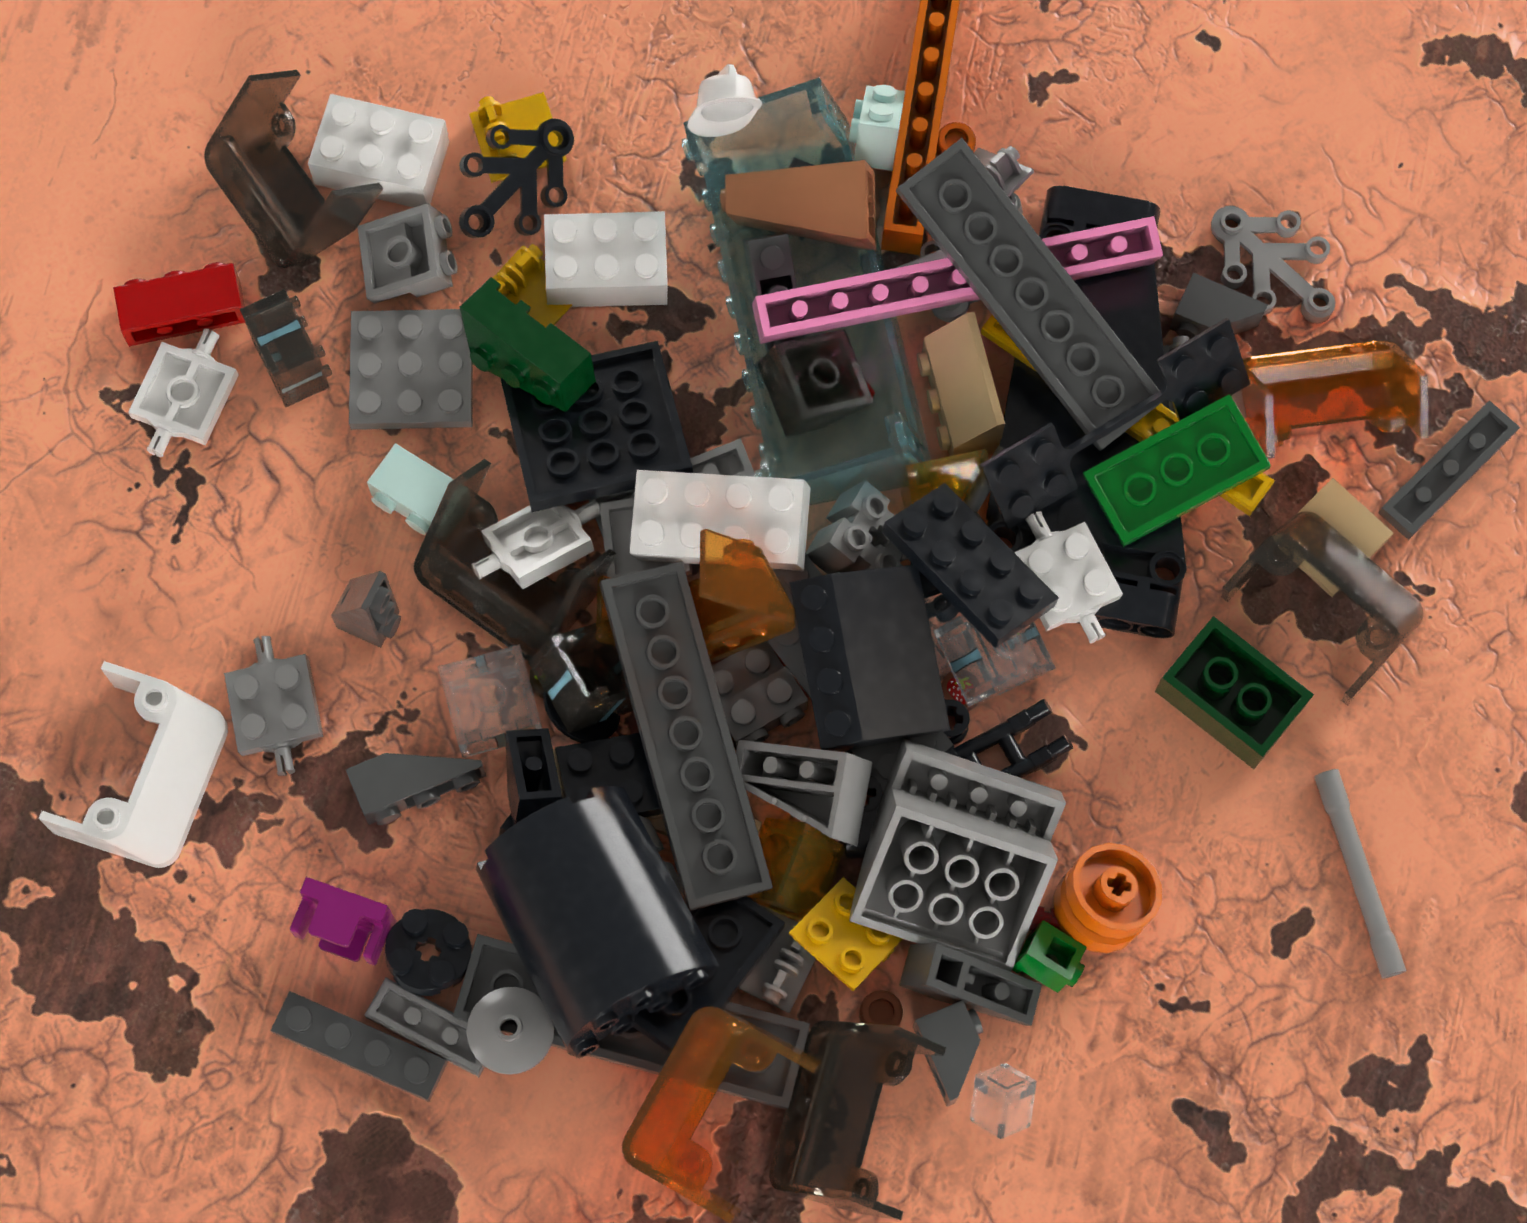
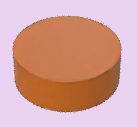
[937,122,976,155]

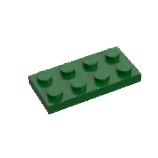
[1083,394,1271,547]

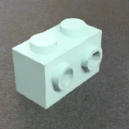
[849,85,905,171]
[367,443,467,538]

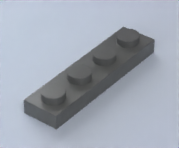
[1378,400,1520,540]
[270,991,448,1102]

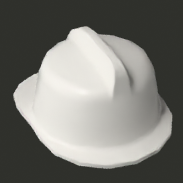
[687,64,762,137]

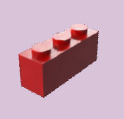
[113,262,248,347]

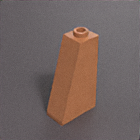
[720,160,877,250]

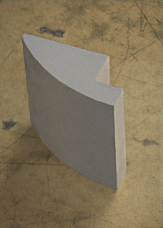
[849,738,1066,972]

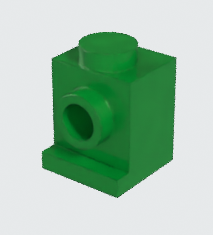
[1012,920,1087,993]

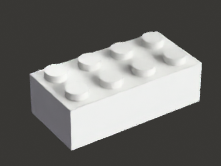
[630,470,811,571]

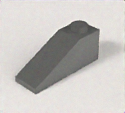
[899,943,1042,1026]

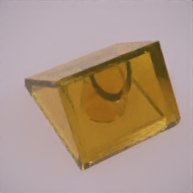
[748,817,845,920]

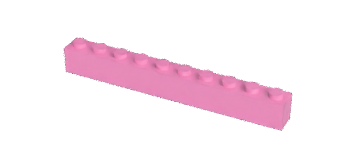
[752,216,1163,344]

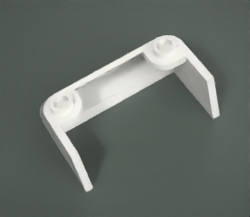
[39,661,228,868]

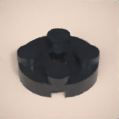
[385,909,472,996]

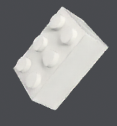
[308,94,450,207]
[544,211,668,307]

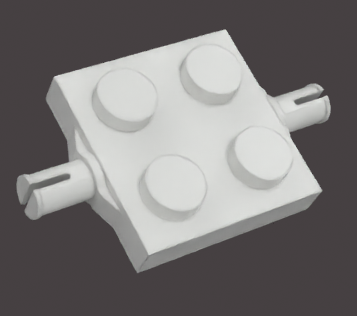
[128,329,239,457]
[471,499,601,589]
[1014,511,1123,643]

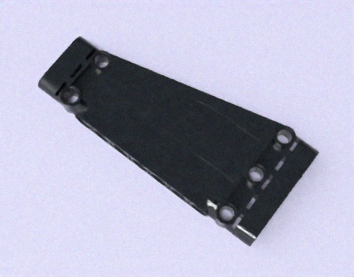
[986,186,1186,638]

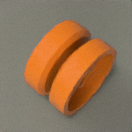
[1054,842,1162,953]

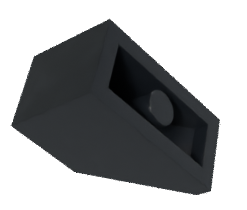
[506,728,562,825]

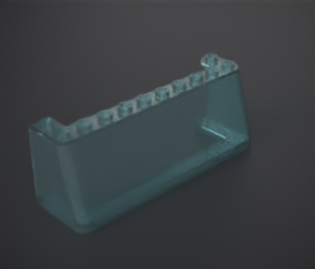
[682,77,935,505]

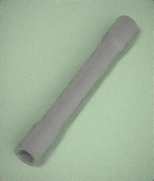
[1314,769,1407,979]

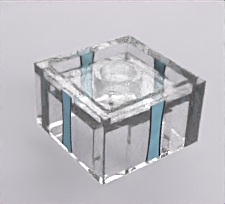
[933,615,1056,707]
[438,644,542,758]

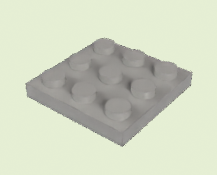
[349,309,473,430]

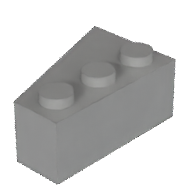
[736,740,872,846]

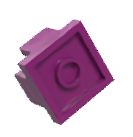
[290,877,397,966]

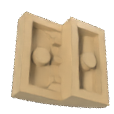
[1272,478,1394,597]

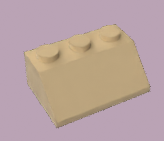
[917,312,1005,463]

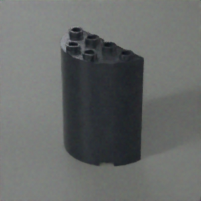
[476,786,718,1058]

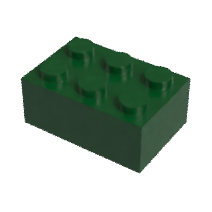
[1155,616,1314,769]

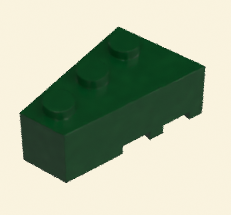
[460,277,596,412]

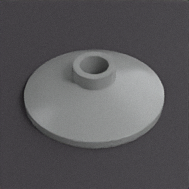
[467,987,554,1075]

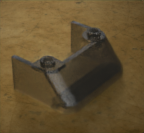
[204,70,383,268]
[414,459,616,662]
[1221,511,1423,706]
[769,1020,946,1220]

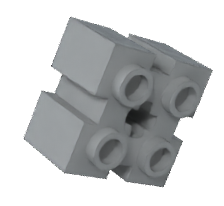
[806,480,908,574]

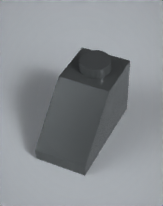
[1169,273,1268,340]
[913,1000,983,1107]

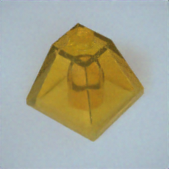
[901,449,988,509]

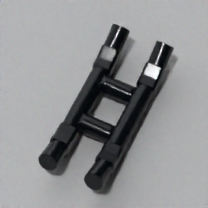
[947,699,1073,778]

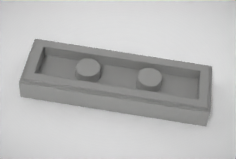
[364,977,485,1077]

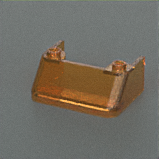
[1241,341,1429,458]
[596,529,795,663]
[622,1006,823,1223]

